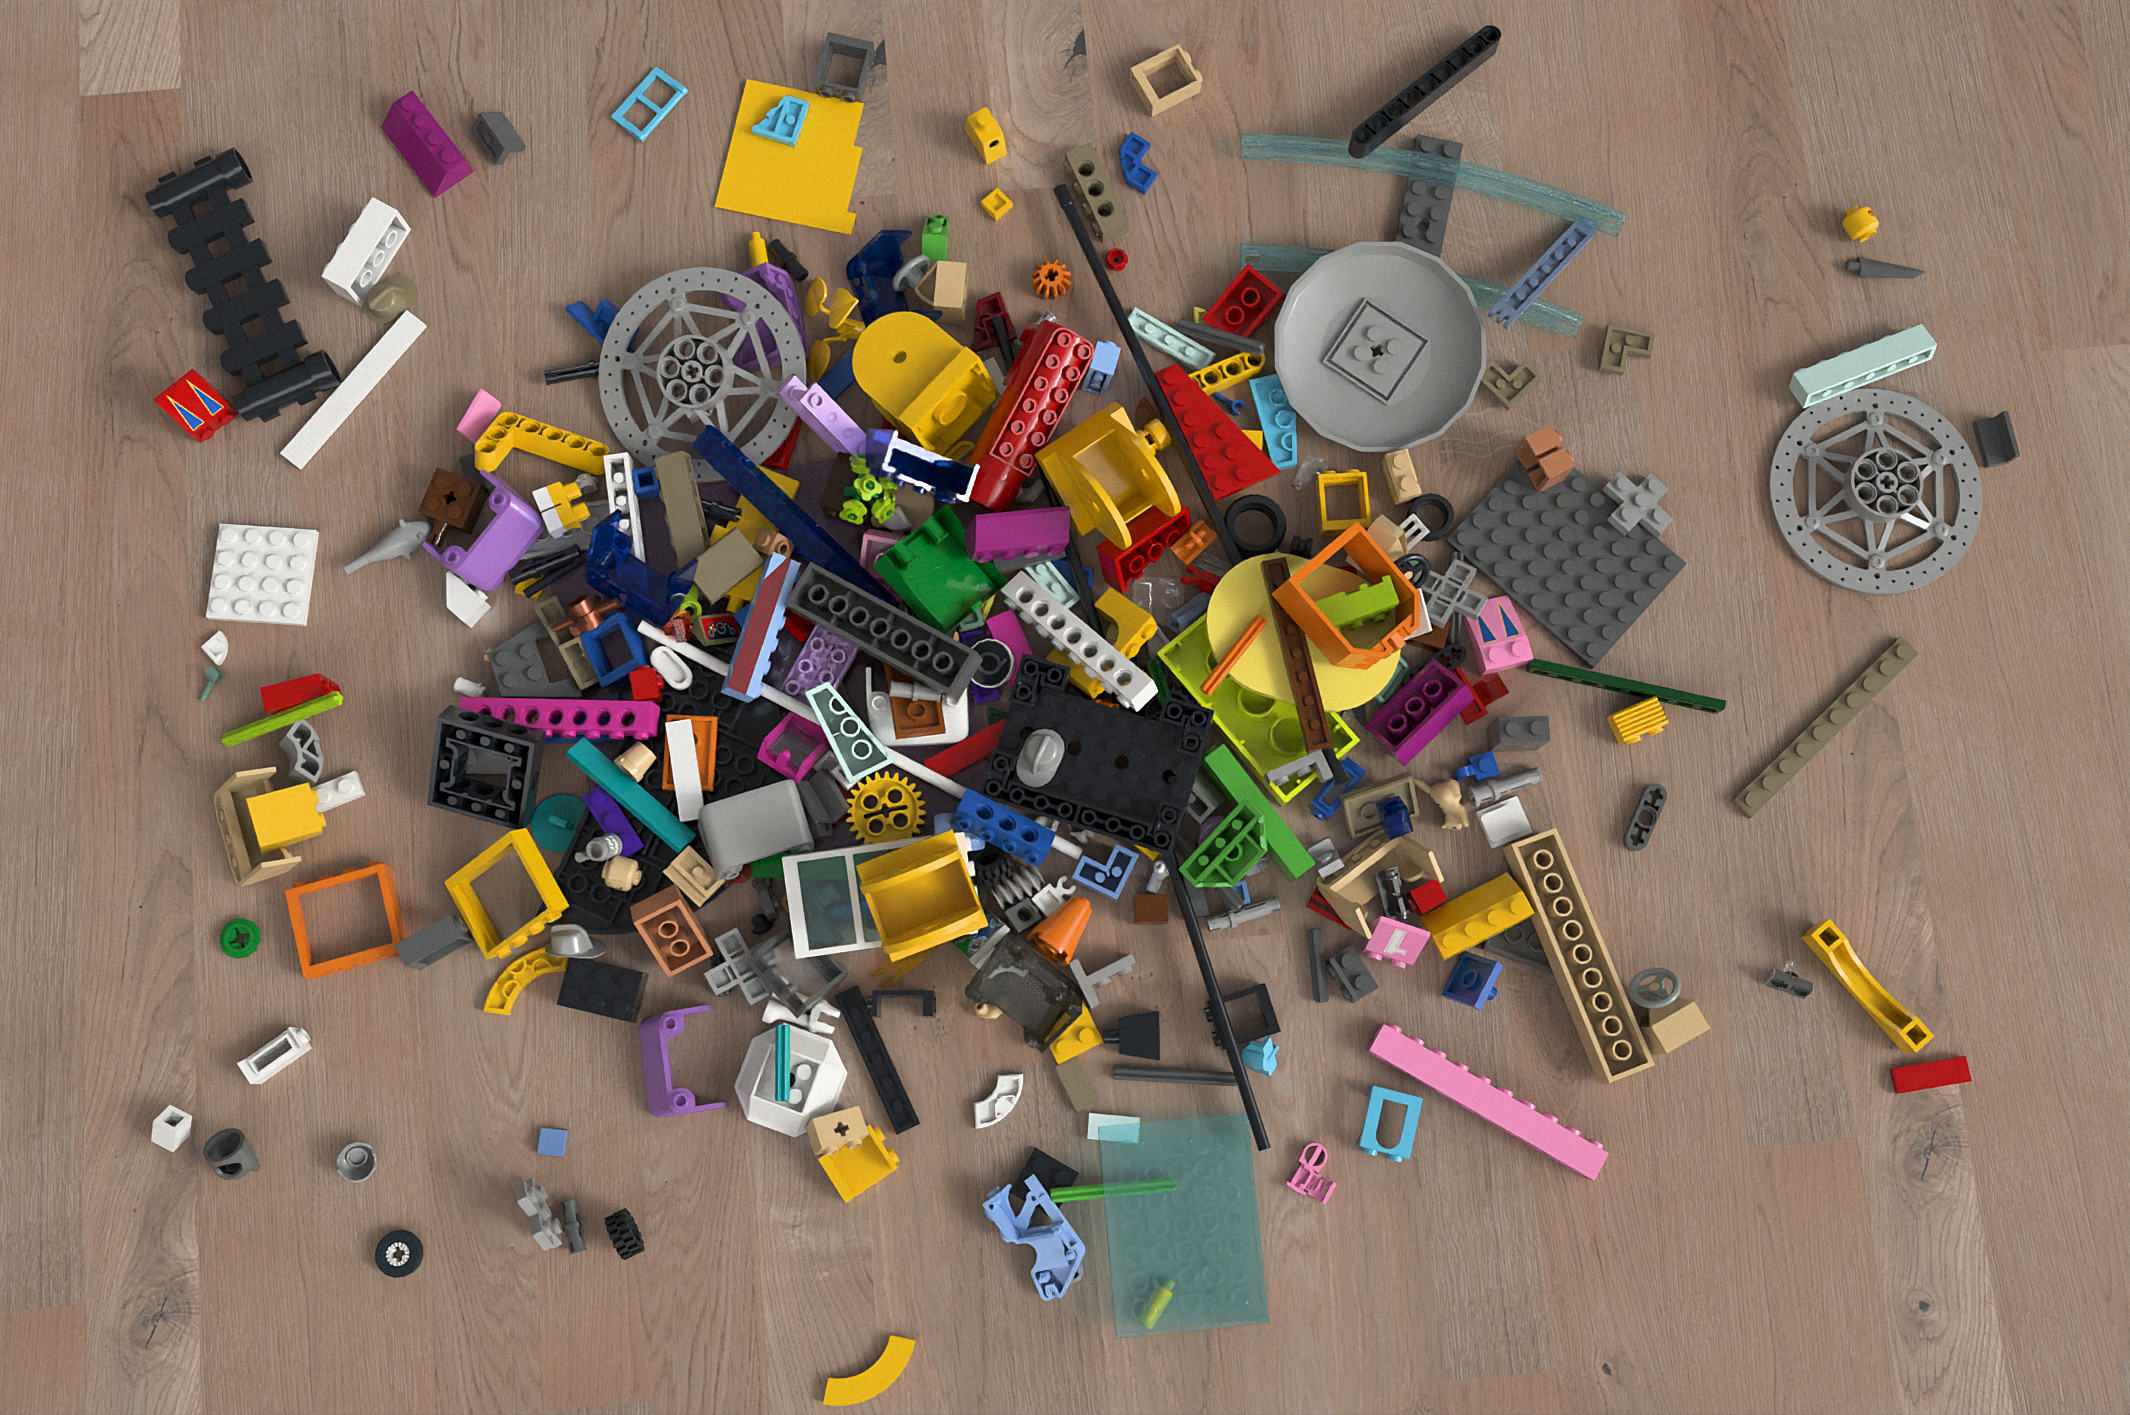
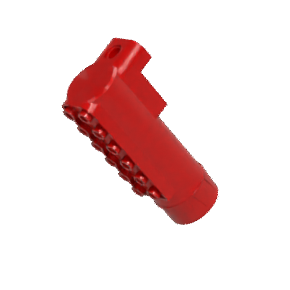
[952,320,1094,513]

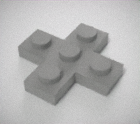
[1602,471,1674,538]
[1411,559,1488,629]
[703,927,783,1007]
[514,1178,563,1251]

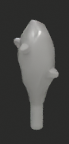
[343,518,433,574]

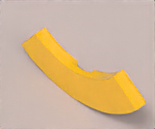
[483,947,569,1015]
[823,1335,916,1406]

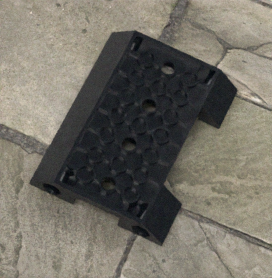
[979,653,1215,855]

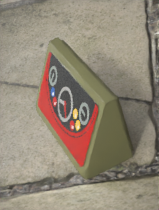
[691,613,741,646]

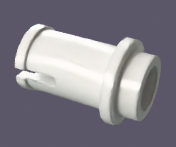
[454,677,488,698]

